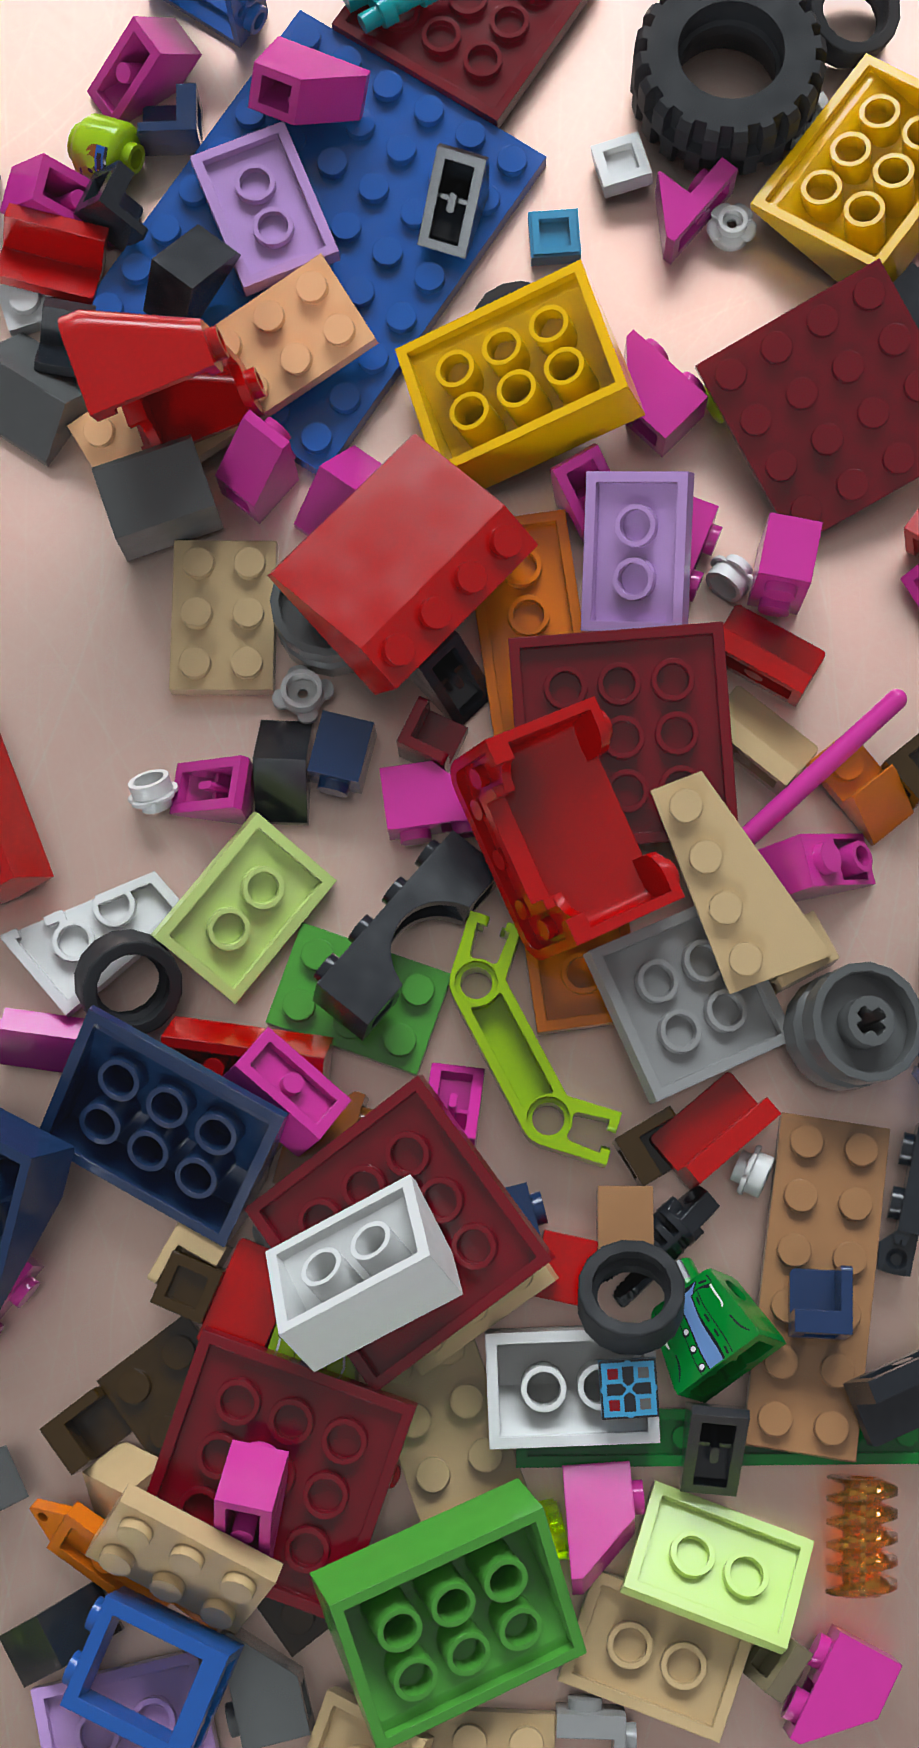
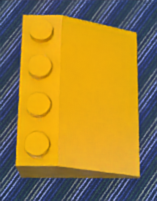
[750,53,919,282]
[395,259,645,489]

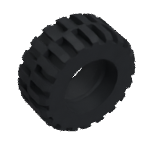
[630,0,827,176]

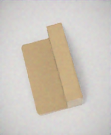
[729,686,818,795]

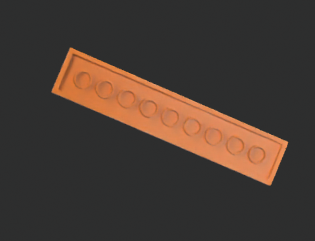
[475,509,631,1035]

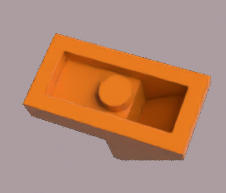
[806,736,914,846]

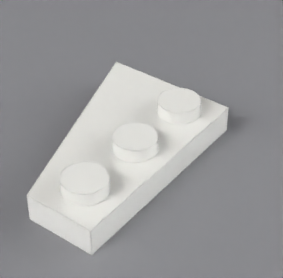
[0,871,179,1017]

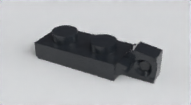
[876,1123,919,1277]

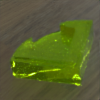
[538,1498,569,1561]

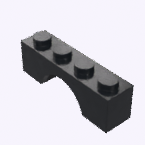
[313,830,497,1041]

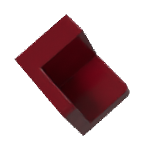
[396,696,468,773]

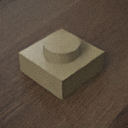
[743,1636,813,1703]

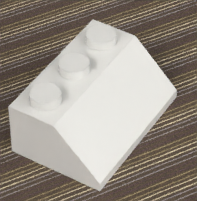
[265,1174,463,1372]
[485,1325,660,1449]

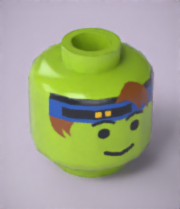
[67,113,145,179]

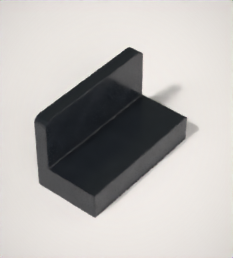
[843,1349,919,1447]

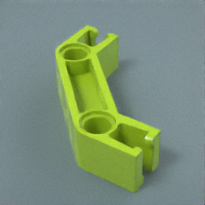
[449,910,622,1168]

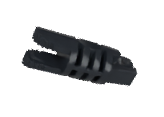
[603,1185,720,1307]

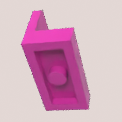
[0,1008,85,1073]
[223,1027,351,1157]

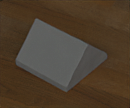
[0,332,88,467]
[92,434,224,562]

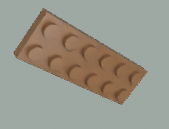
[745,1112,890,1463]

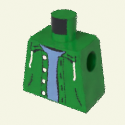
[651,1258,787,1403]

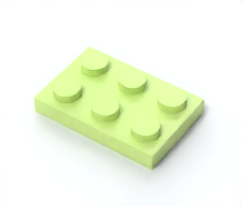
[151,812,337,1004]
[620,1480,814,1655]

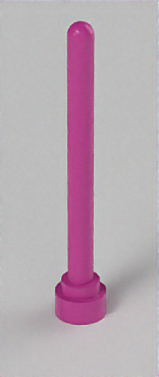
[742,689,907,845]

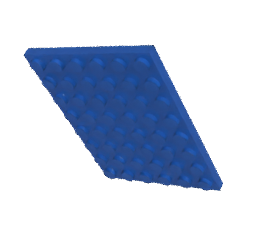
[92,10,547,475]

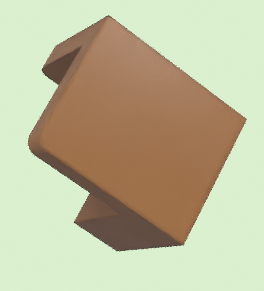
[596,1186,654,1250]

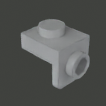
[555,1694,637,1748]

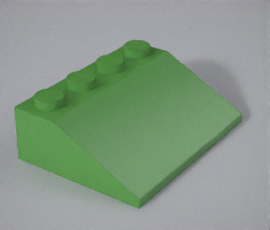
[310,1478,587,1748]

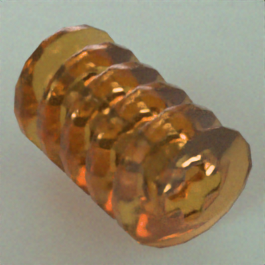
[825,1474,898,1598]

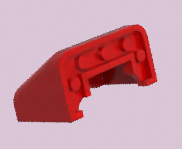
[57,309,266,450]
[450,696,685,960]

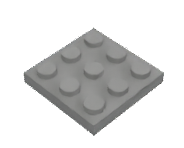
[583,906,785,1104]

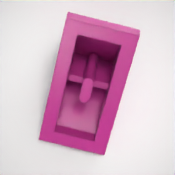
[294,445,381,536]
[169,755,254,824]
[429,1063,485,1147]

